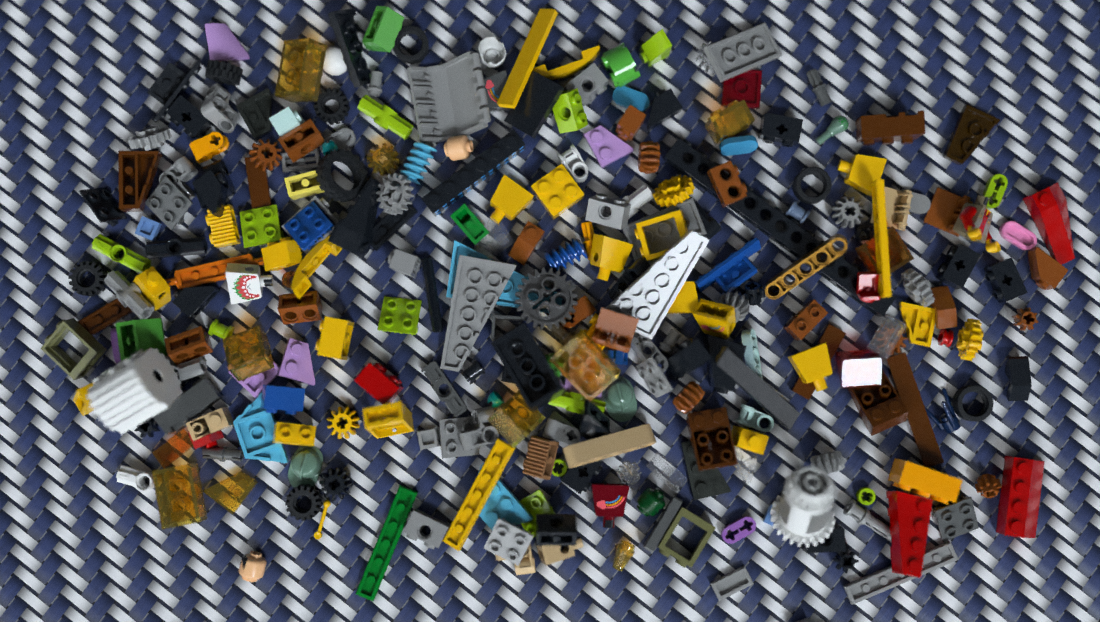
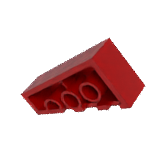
[886,491,933,578]

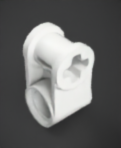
[557,145,588,183]

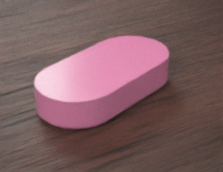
[999,221,1037,251]

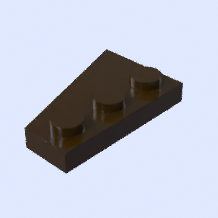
[943,105,1000,165]

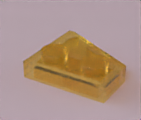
[203,471,258,514]

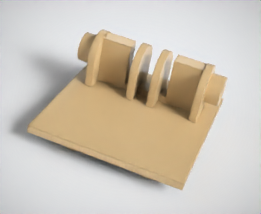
[870,186,913,231]

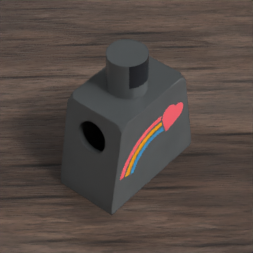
[481,70,511,112]

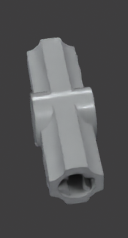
[104,271,154,319]
[173,357,207,382]

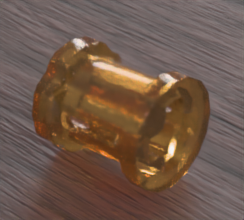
[282,271,295,289]

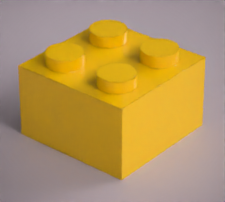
[531,163,585,220]
[315,316,354,360]

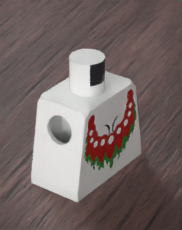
[225,263,273,304]

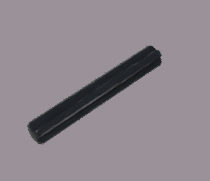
[422,257,443,333]

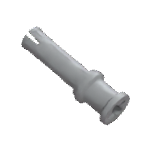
[843,499,892,543]

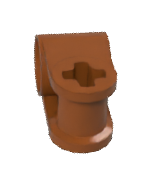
[561,295,597,328]

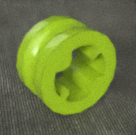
[552,459,567,477]
[856,487,876,505]

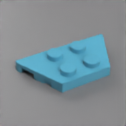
[233,393,289,463]
[478,463,534,530]

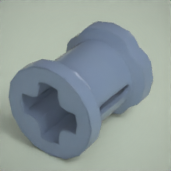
[785,201,811,225]

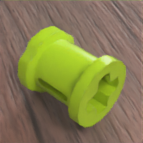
[208,319,234,342]

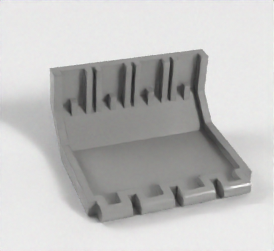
[407,51,491,143]

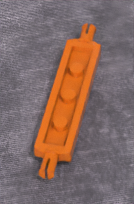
[164,254,264,290]

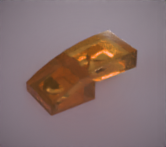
[152,429,193,469]

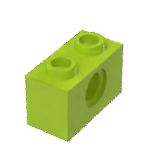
[553,88,588,134]

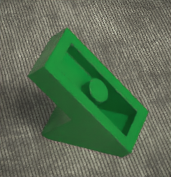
[450,203,489,245]

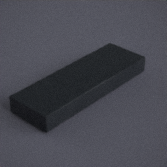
[370,204,418,251]

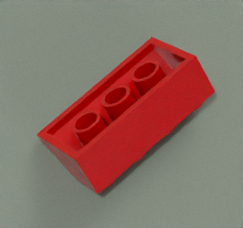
[996,456,1045,538]

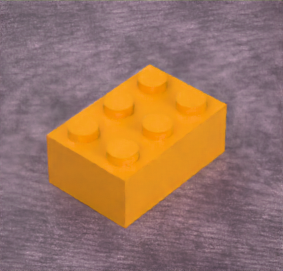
[888,458,963,504]

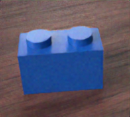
[260,384,305,415]

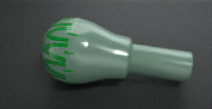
[815,115,849,145]

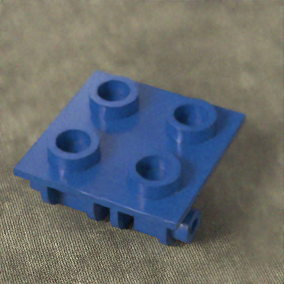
[284,201,334,251]

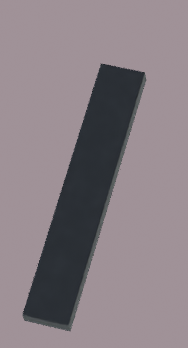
[713,347,800,429]

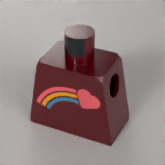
[591,483,629,528]

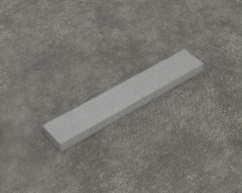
[843,541,959,605]

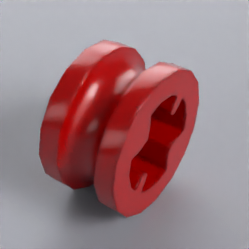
[938,329,954,347]

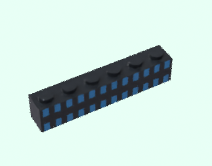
[421,129,526,217]

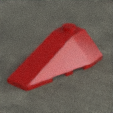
[1023,182,1075,265]

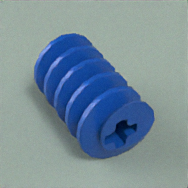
[544,238,588,271]

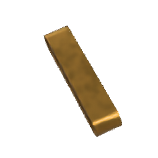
[765,234,847,300]

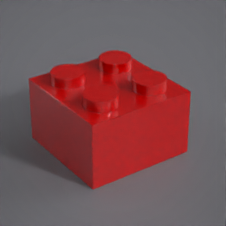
[354,362,404,405]

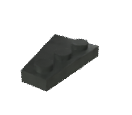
[681,441,732,500]

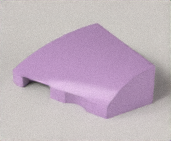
[205,23,250,62]

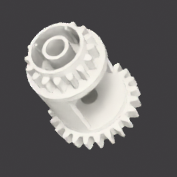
[770,465,836,548]

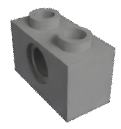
[564,63,608,107]
[585,193,631,230]
[388,249,422,278]
[403,508,450,549]

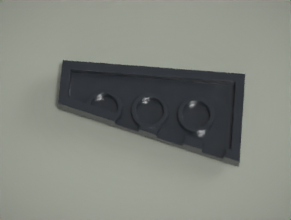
[328,9,370,88]

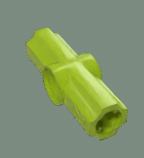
[357,95,414,140]
[92,234,151,273]
[548,391,606,414]

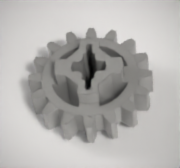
[127,126,172,151]
[376,173,414,215]
[901,268,935,307]

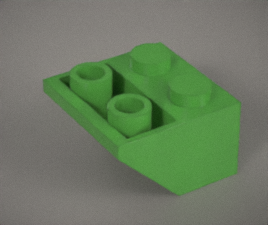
[362,6,405,53]
[116,318,167,361]

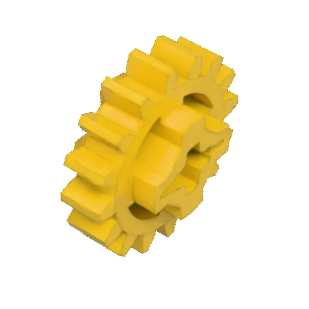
[653,175,695,208]
[956,318,984,361]

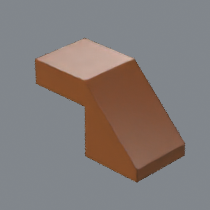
[929,285,958,329]

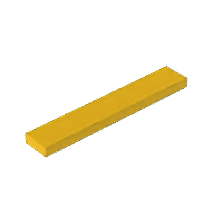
[497,9,558,109]
[871,179,892,298]
[442,438,515,551]

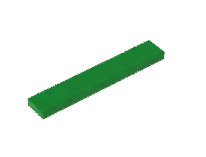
[356,485,418,601]

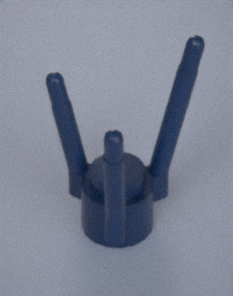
[924,388,961,433]

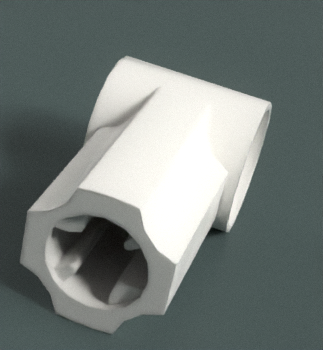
[622,184,654,219]
[116,465,160,491]

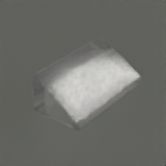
[867,315,906,359]
[645,451,686,493]

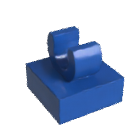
[607,350,628,365]

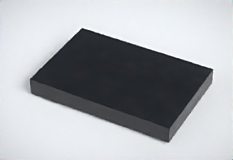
[504,71,564,139]

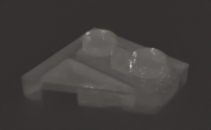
[473,219,515,259]

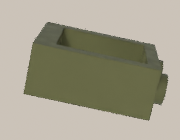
[41,318,107,380]
[657,506,716,568]

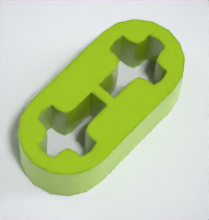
[982,174,1008,209]

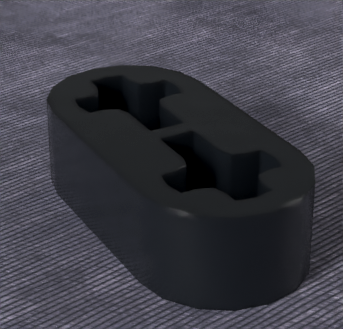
[854,218,874,242]

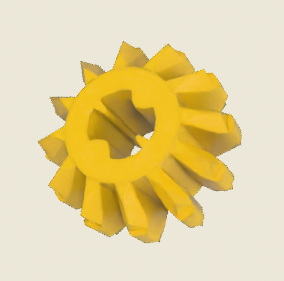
[327,407,360,439]

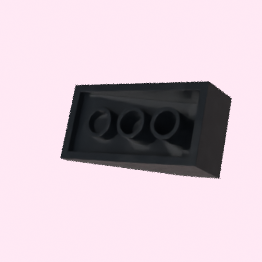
[492,323,567,412]

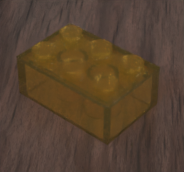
[275,38,327,103]
[549,329,621,402]
[152,462,207,529]

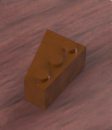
[856,110,925,145]
[118,151,162,212]

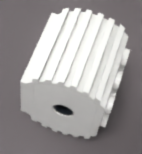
[86,348,183,434]

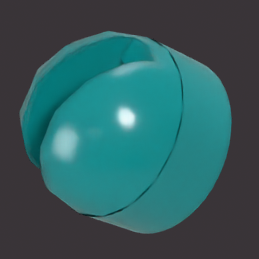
[322,140,338,156]
[487,391,504,408]

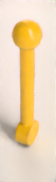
[314,500,331,539]

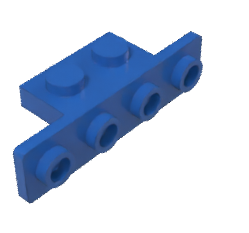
[695,238,761,293]

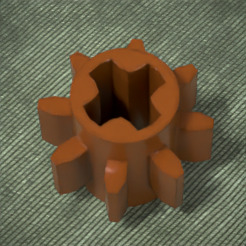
[1012,307,1039,331]
[975,474,1002,498]

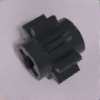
[741,282,766,305]
[135,417,160,437]
[832,548,859,573]

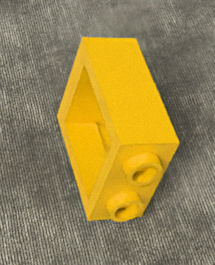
[634,210,688,261]
[362,401,414,439]

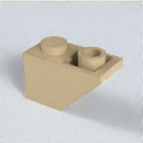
[186,407,234,441]

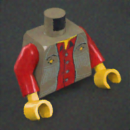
[953,195,1001,253]

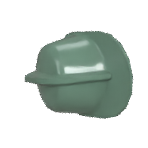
[603,376,637,422]
[288,446,323,488]

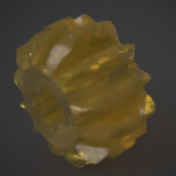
[367,143,400,176]

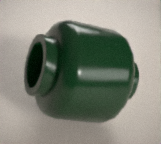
[637,487,665,517]

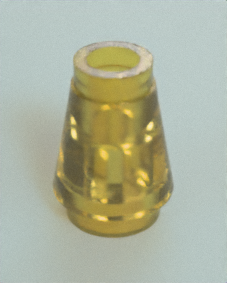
[612,540,635,571]

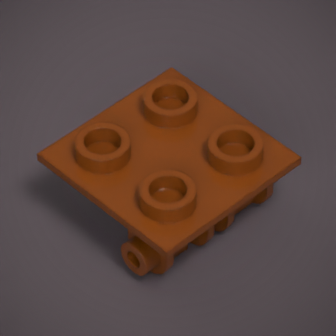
[923,187,973,237]
[591,307,639,353]

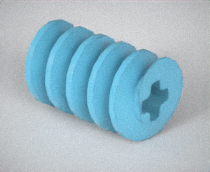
[400,142,437,185]

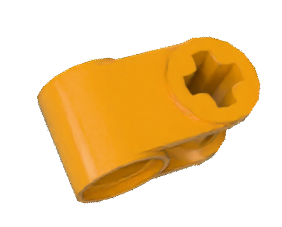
[189,132,229,163]

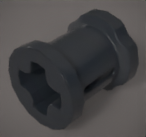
[460,360,486,385]

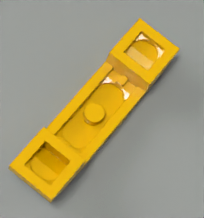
[531,45,600,80]
[291,236,342,299]

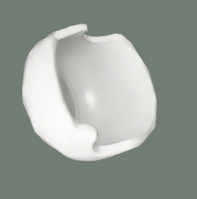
[477,36,506,68]
[321,46,347,76]

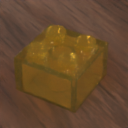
[705,100,755,146]
[222,325,274,381]
[487,390,545,448]

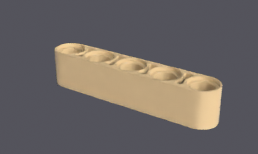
[563,424,656,468]

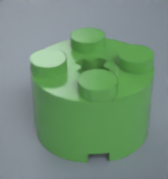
[601,43,641,88]

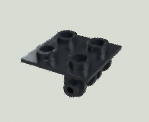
[79,187,127,227]

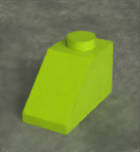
[639,29,672,67]

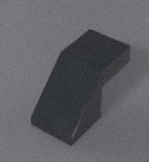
[1005,356,1032,401]

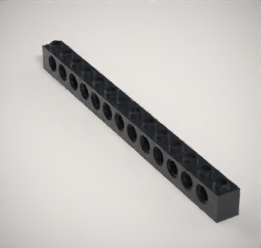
[663,138,896,317]

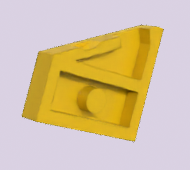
[899,302,935,347]

